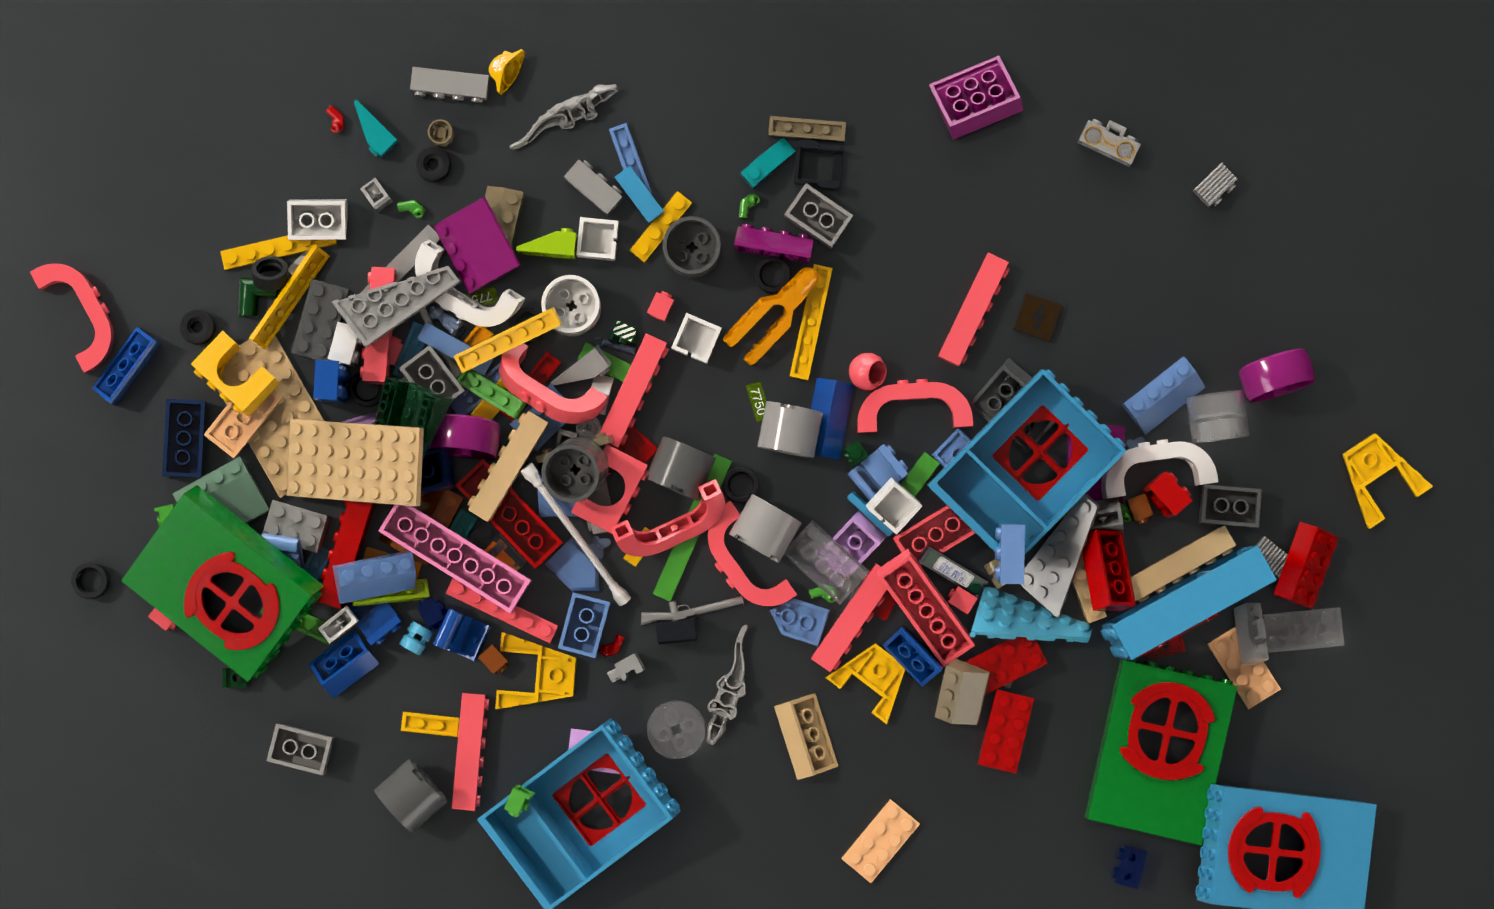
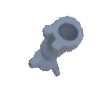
[429,303,468,339]

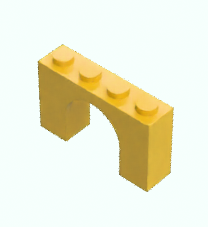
[191,331,280,417]

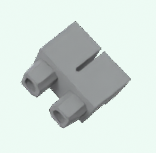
[607,652,646,683]

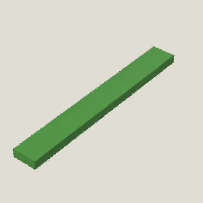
[653,454,732,601]

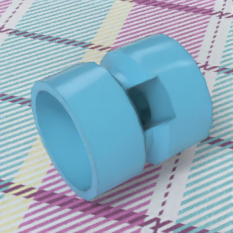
[399,620,434,656]

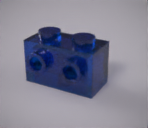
[417,597,448,631]
[1111,844,1147,889]

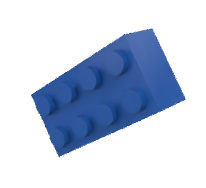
[313,360,350,405]

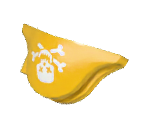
[489,49,526,95]

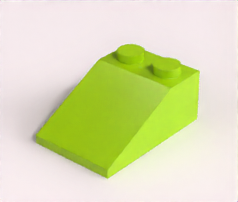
[516,228,578,260]

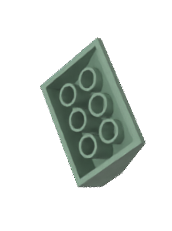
[173,457,270,524]

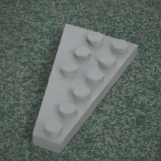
[331,266,460,348]
[1020,493,1100,618]

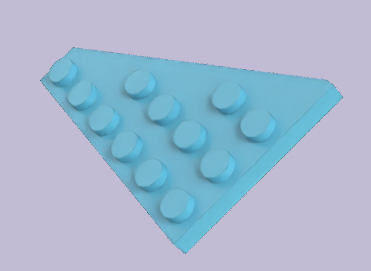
[970,586,1093,643]

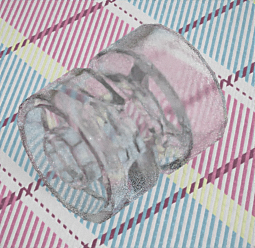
[576,417,602,440]

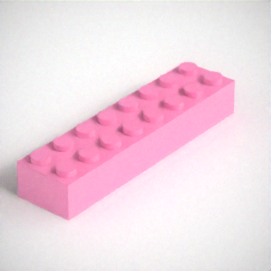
[378,505,532,613]

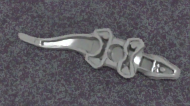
[509,84,618,150]
[707,625,748,745]

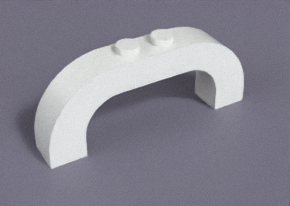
[415,240,525,327]
[1101,439,1218,499]

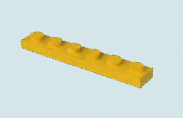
[220,235,337,270]
[249,244,329,350]
[790,264,833,381]
[454,307,562,373]

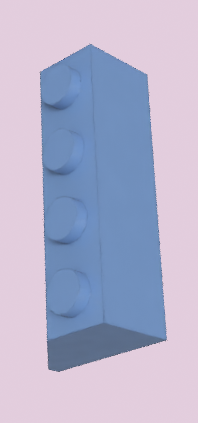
[1122,356,1206,435]
[333,551,416,604]

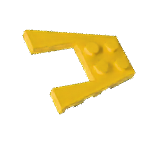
[1342,433,1433,529]
[495,632,577,709]

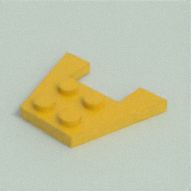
[825,643,905,724]

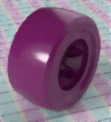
[1239,349,1316,403]
[427,414,501,459]

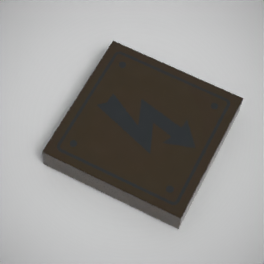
[1014,293,1062,342]

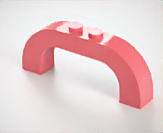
[30,264,114,374]
[499,343,607,424]
[857,379,973,434]
[610,479,725,557]
[708,501,797,606]

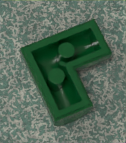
[238,278,278,317]

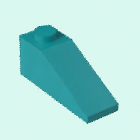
[354,99,398,158]
[741,137,796,190]

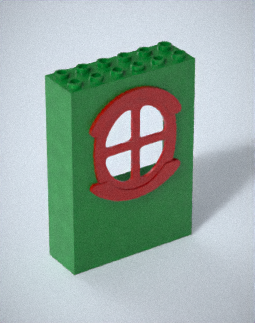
[121,485,324,682]
[1084,658,1238,846]

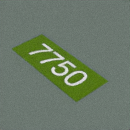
[466,287,499,306]
[746,381,766,422]

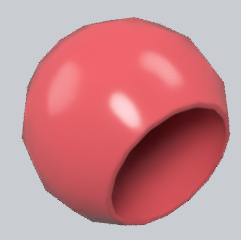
[849,353,887,390]

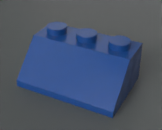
[882,625,943,687]
[309,629,380,699]

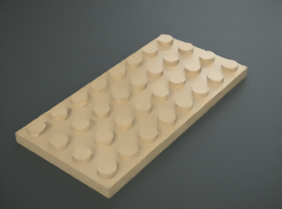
[218,335,325,498]
[287,419,424,506]

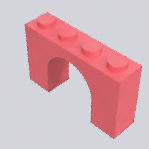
[571,444,649,534]

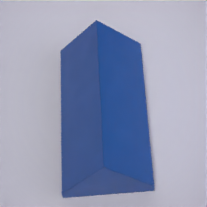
[92,327,161,406]
[811,378,854,460]

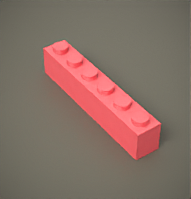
[938,253,1010,367]
[360,267,397,385]
[599,333,669,448]
[811,563,887,672]
[446,578,559,643]
[452,693,489,811]

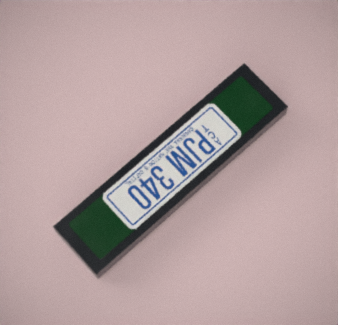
[916,544,988,597]

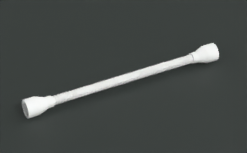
[520,462,632,607]

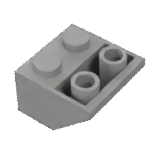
[1090,497,1124,533]

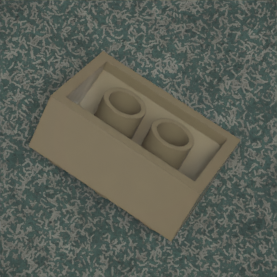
[485,186,525,249]
[935,659,990,725]

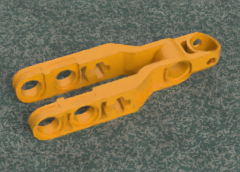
[723,267,819,366]

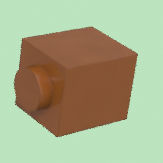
[1125,493,1153,524]
[478,644,509,674]

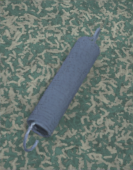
[595,337,639,355]

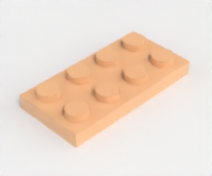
[204,375,282,459]
[1207,626,1281,710]
[841,799,920,883]

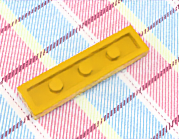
[630,191,692,263]

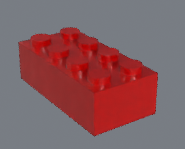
[1141,471,1193,518]
[1274,522,1339,609]
[1082,530,1136,612]
[963,637,1048,695]
[977,689,1034,774]

